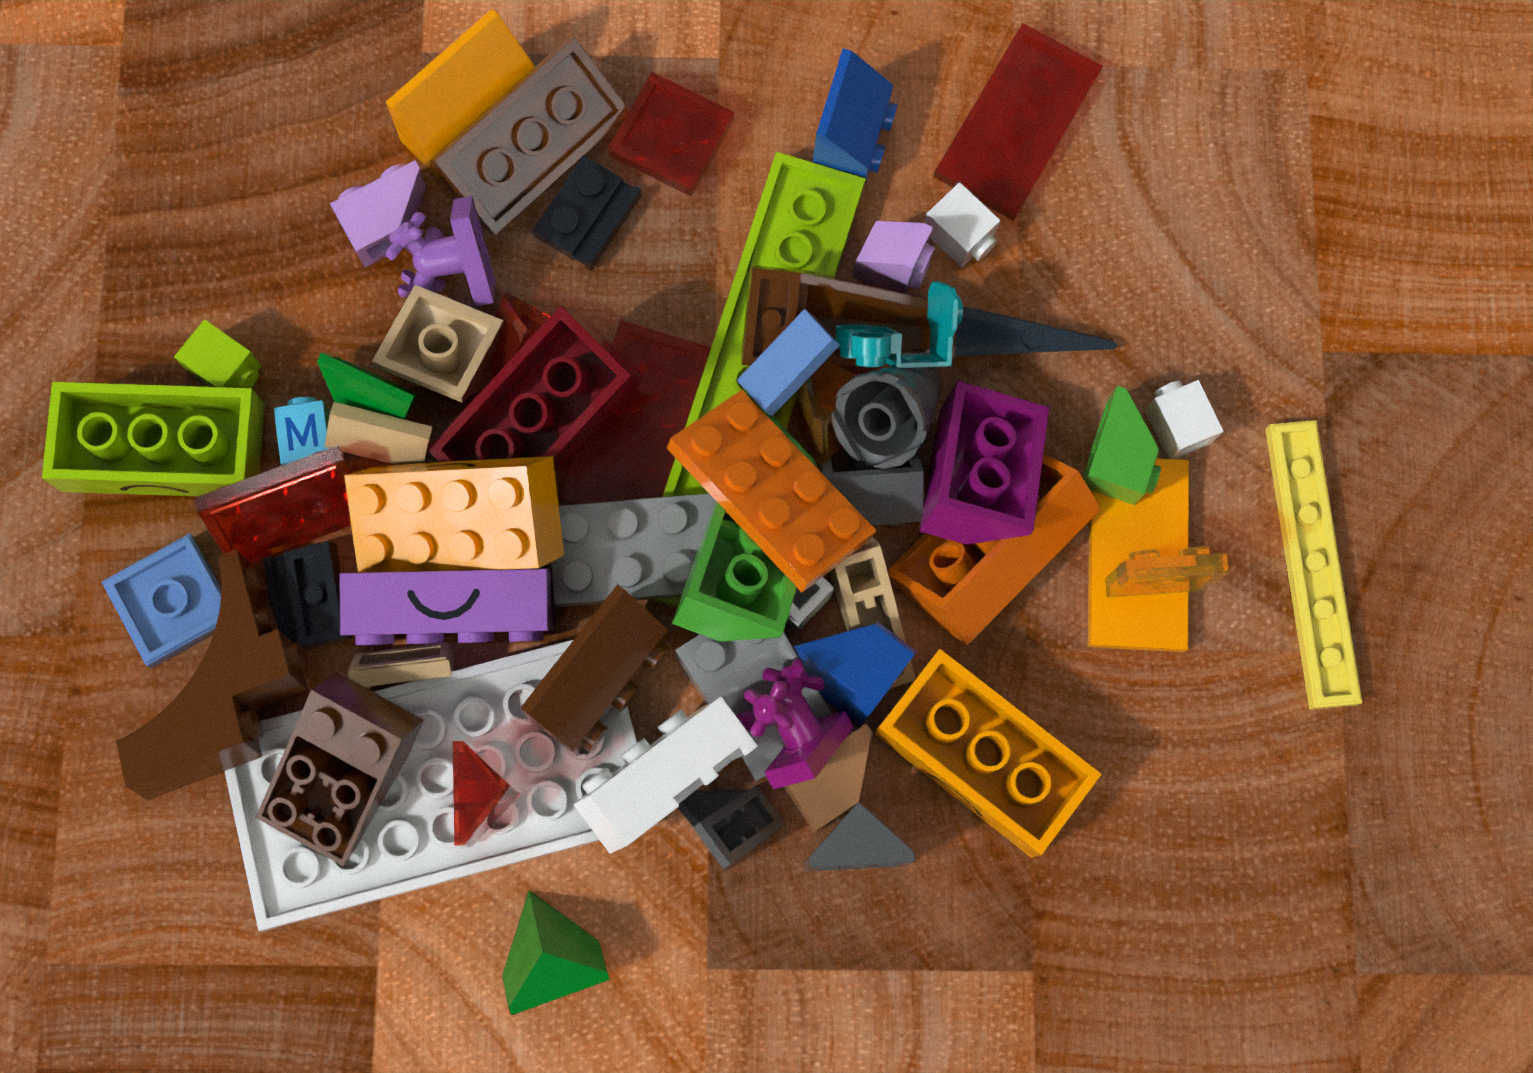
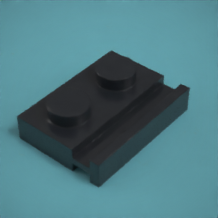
[533,155,641,271]
[263,541,352,650]

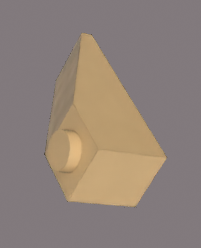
[829,537,916,688]

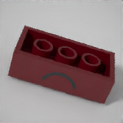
[427,305,645,473]

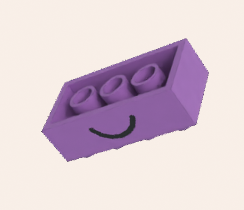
[340,569,555,645]

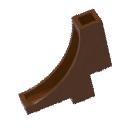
[116,549,309,800]

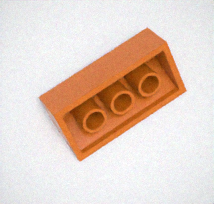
[887,454,1101,645]

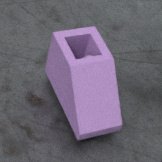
[330,160,426,268]
[852,221,935,293]

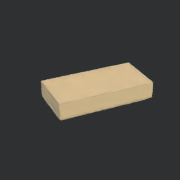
[324,402,432,464]
[348,642,455,687]

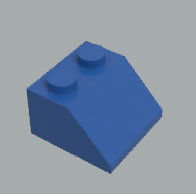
[813,48,898,187]

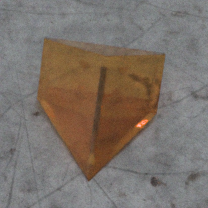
[797,359,856,464]

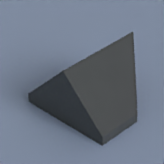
[677,785,786,872]

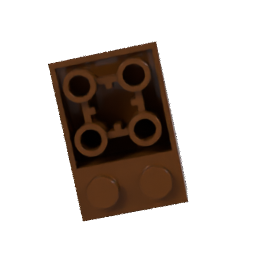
[255,672,424,866]

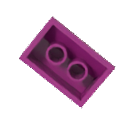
[920,380,1049,545]

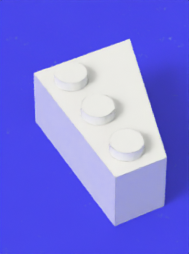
[573,696,758,854]

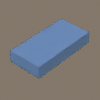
[737,309,840,416]

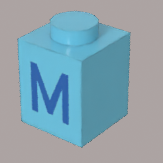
[274,397,339,476]

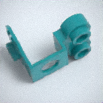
[835,281,963,368]

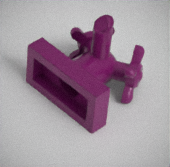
[736,659,854,789]

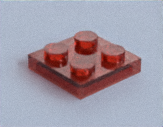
[608,72,734,197]

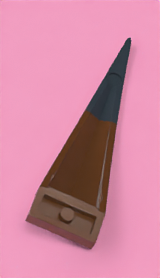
[741,265,1118,367]

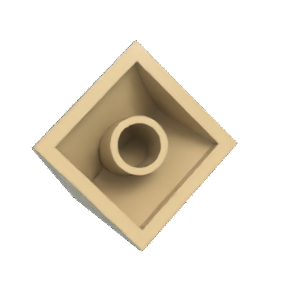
[372,285,504,403]

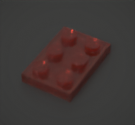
[194,445,353,563]

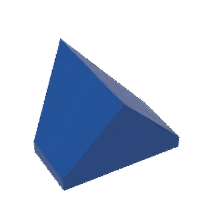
[794,621,917,727]

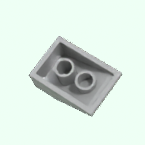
[675,632,831,782]

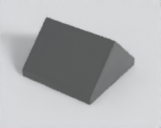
[804,802,915,872]

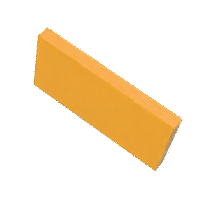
[1087,458,1189,652]

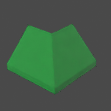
[317,352,418,420]

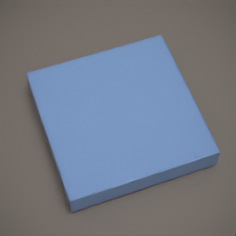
[102,533,221,669]

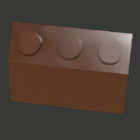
[520,584,670,756]

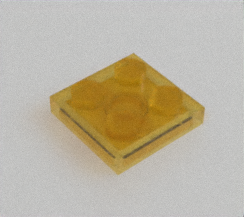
[1105,546,1229,597]

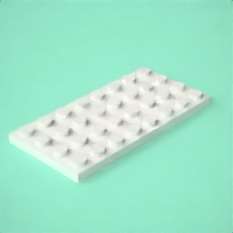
[225,640,658,931]

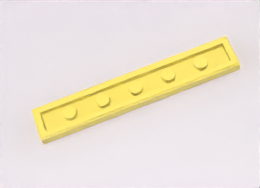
[1265,420,1362,710]

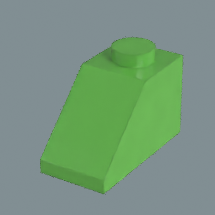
[1082,386,1161,505]

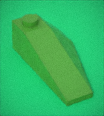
[672,501,796,642]

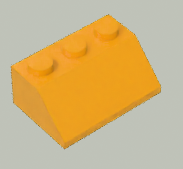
[386,9,535,179]

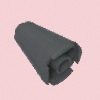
[832,366,943,469]

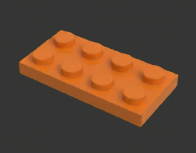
[667,390,877,593]

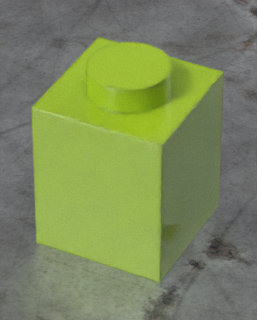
[174,319,261,388]

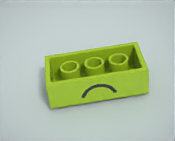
[42,382,265,498]

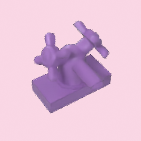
[386,196,496,306]

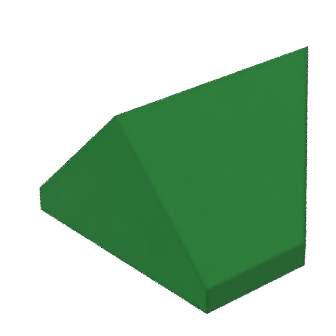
[502,890,610,1016]

